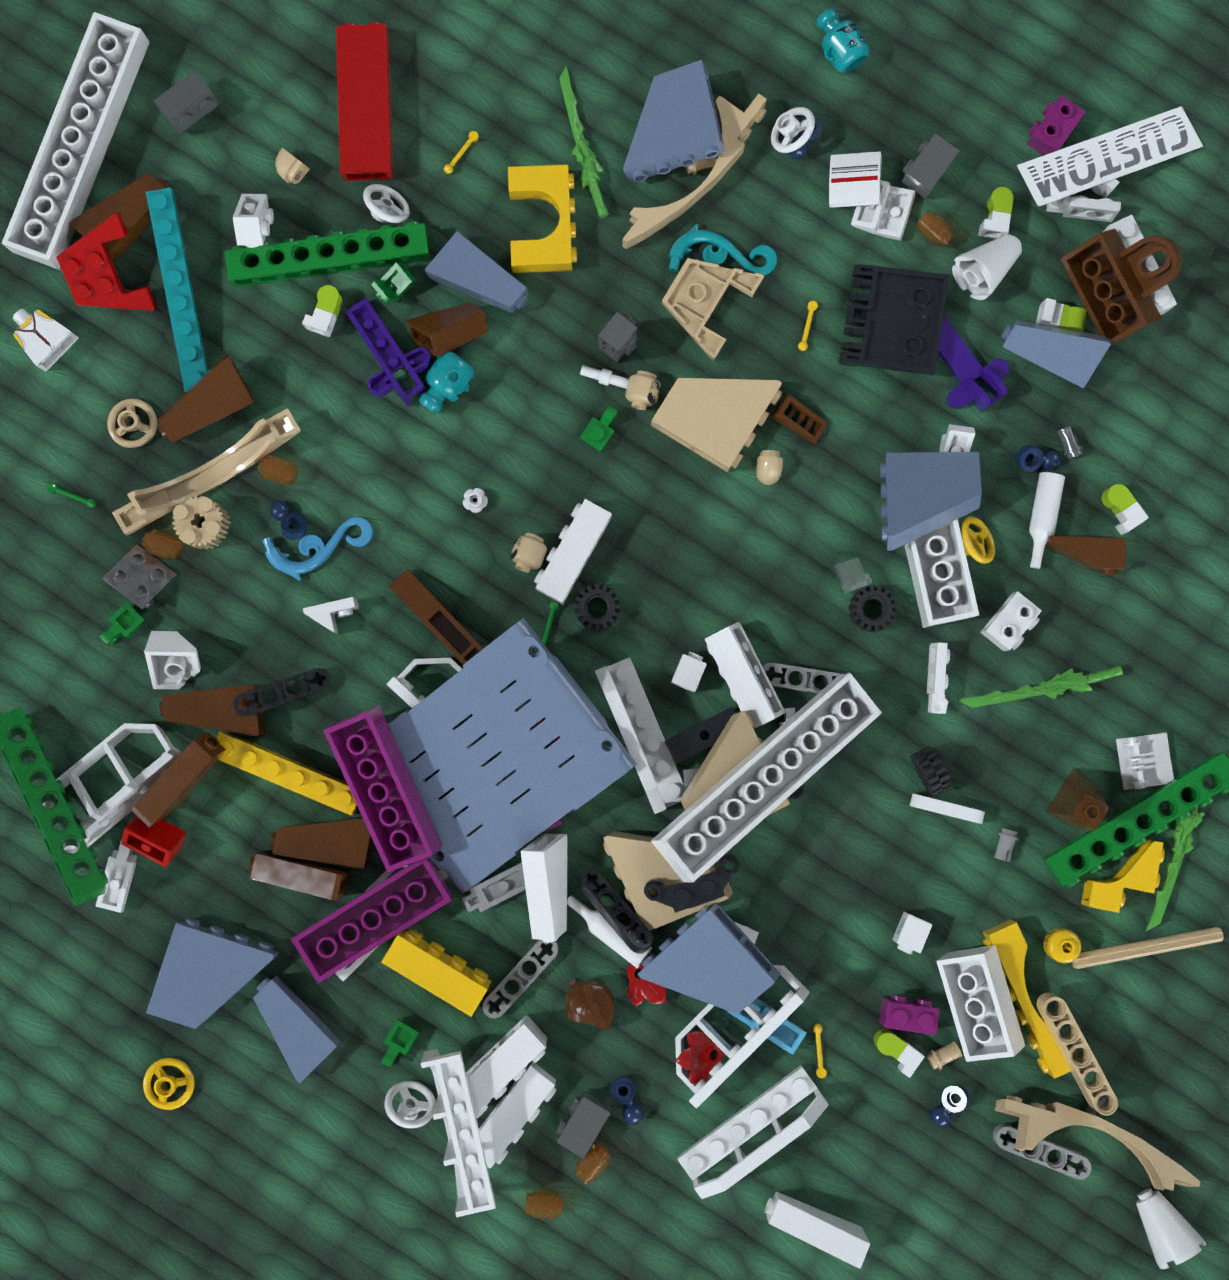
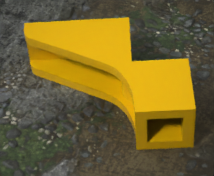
[1081,840,1165,913]

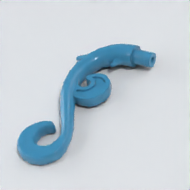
[262,516,373,581]

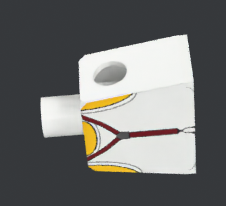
[13,309,79,372]

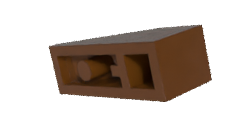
[1045,536,1126,576]

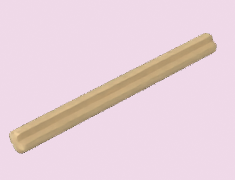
[1072,927,1224,969]

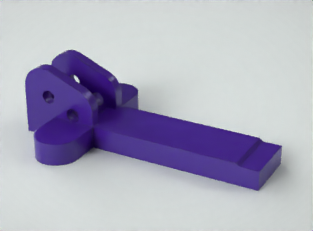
[345,298,432,406]
[938,316,1009,412]

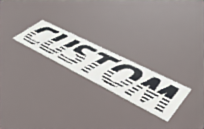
[1017,106,1203,207]

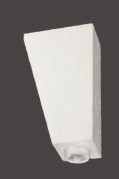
[521,833,567,943]
[765,1192,870,1269]

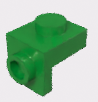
[371,262,416,302]

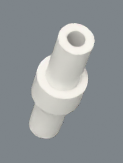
[580,365,629,389]

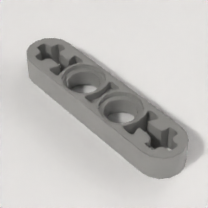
[762,663,856,694]
[483,940,559,1019]
[993,1123,1092,1180]

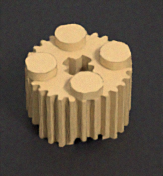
[172,496,231,550]

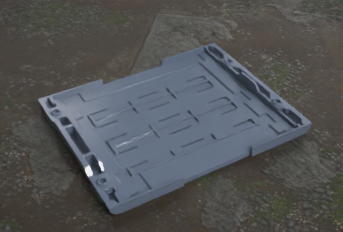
[388,618,637,894]

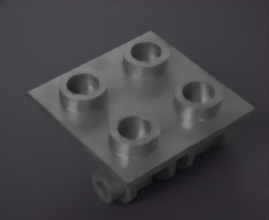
[102,544,177,609]

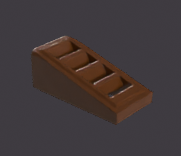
[770,395,828,444]

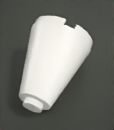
[952,234,1022,300]
[1136,1188,1206,1269]

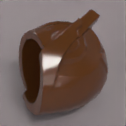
[565,979,614,1031]

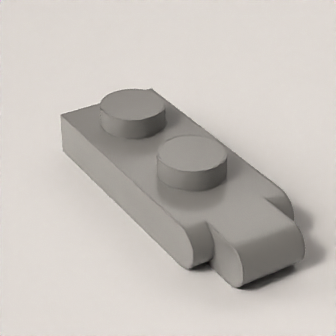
[462,862,526,912]

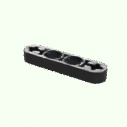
[232,668,330,717]
[578,869,653,954]

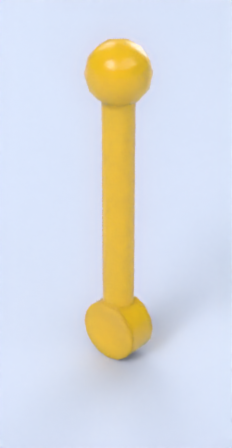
[443,131,479,174]
[798,301,818,351]
[812,1024,827,1078]

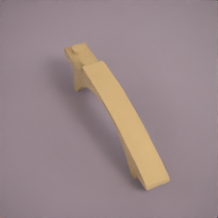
[622,94,767,249]
[112,408,301,536]
[995,1096,1200,1191]

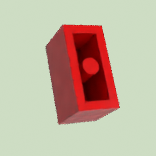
[121,815,187,868]

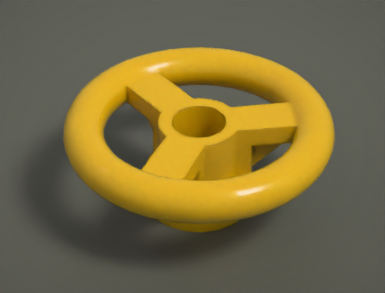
[961,516,995,564]
[143,1058,195,1110]

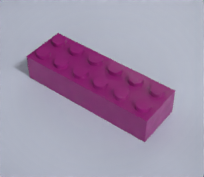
[323,705,442,872]
[291,857,454,983]

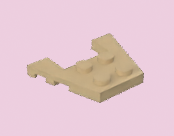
[662,258,764,361]

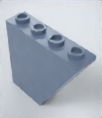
[623,60,726,183]
[880,452,982,551]
[638,903,781,1014]
[146,918,279,1029]

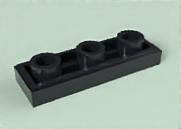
[664,707,736,764]

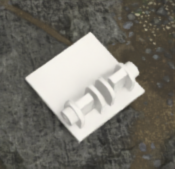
[1116,733,1174,790]

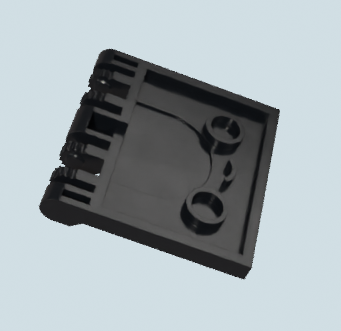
[839,264,950,376]

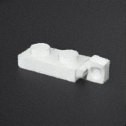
[1046,195,1121,222]
[927,643,950,714]
[96,840,137,913]

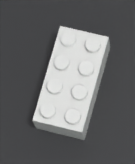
[904,519,979,628]
[937,945,1025,1062]
[466,1015,547,1118]

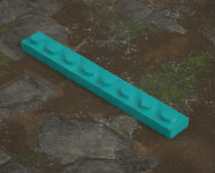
[146,188,208,392]

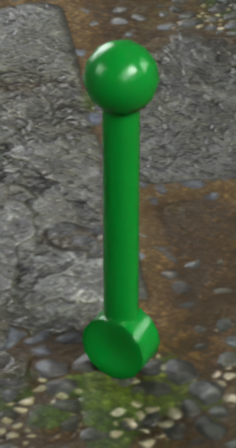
[47,483,96,508]
[542,601,559,646]

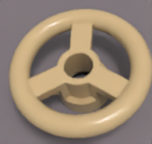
[107,399,158,448]

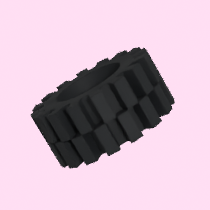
[575,584,620,631]
[849,585,897,632]
[910,746,952,796]

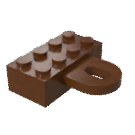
[1060,228,1182,346]

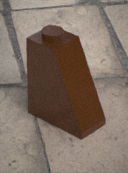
[407,302,488,357]

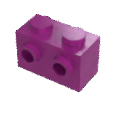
[1027,95,1086,156]
[879,994,940,1035]

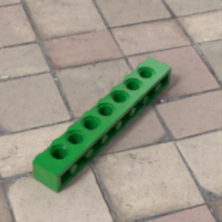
[224,221,431,287]
[0,707,108,907]
[1042,752,1229,888]

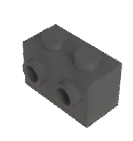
[154,71,219,134]
[902,133,960,199]
[598,312,638,363]
[555,1091,610,1159]

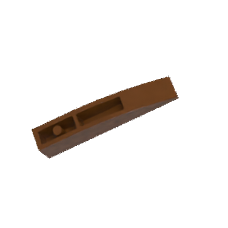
[389,569,484,665]

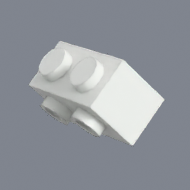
[233,194,274,248]
[980,591,1042,651]

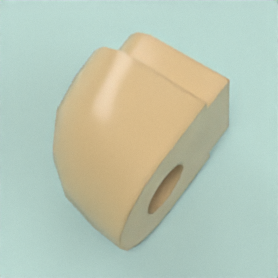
[275,148,310,184]
[756,450,783,485]

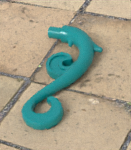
[669,224,777,276]

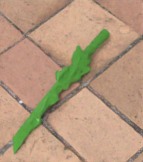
[559,66,609,218]
[959,666,1123,708]
[1146,777,1206,931]

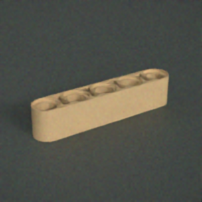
[1037,992,1118,1116]

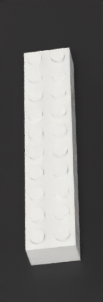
[1,12,150,270]
[651,673,882,882]

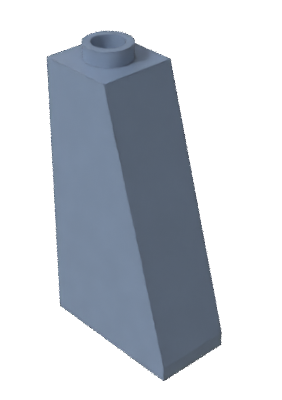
[425,232,528,314]
[1001,319,1111,389]
[253,976,341,1084]

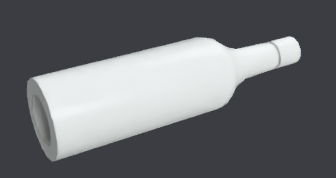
[1029,472,1065,569]
[567,895,652,968]

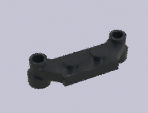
[644,853,739,913]

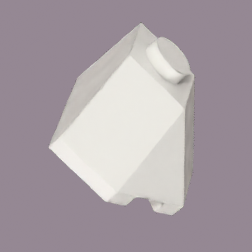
[144,631,201,690]

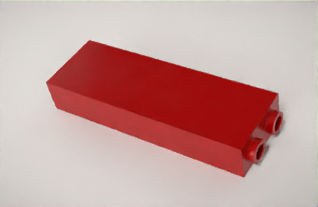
[336,22,394,181]

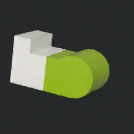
[978,187,1013,239]
[302,285,342,337]
[1036,298,1088,332]
[1102,484,1149,535]
[874,1029,925,1078]

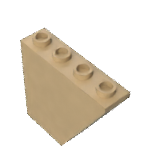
[651,378,783,472]
[680,711,790,815]
[603,831,733,931]

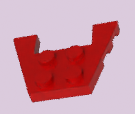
[56,212,158,311]

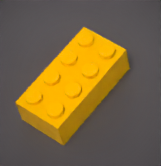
[381,928,491,1017]

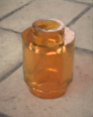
[916,210,954,248]
[258,454,298,486]
[142,529,183,560]
[574,1143,611,1185]
[525,1190,564,1219]

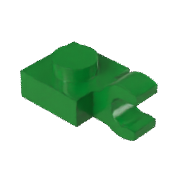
[580,406,618,453]
[100,602,147,646]
[381,1018,420,1068]

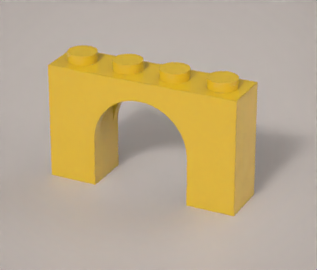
[508,165,577,273]

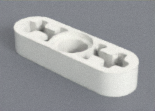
[910,793,985,824]

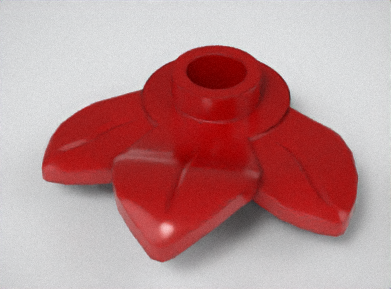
[627,963,666,1006]
[676,1031,724,1084]

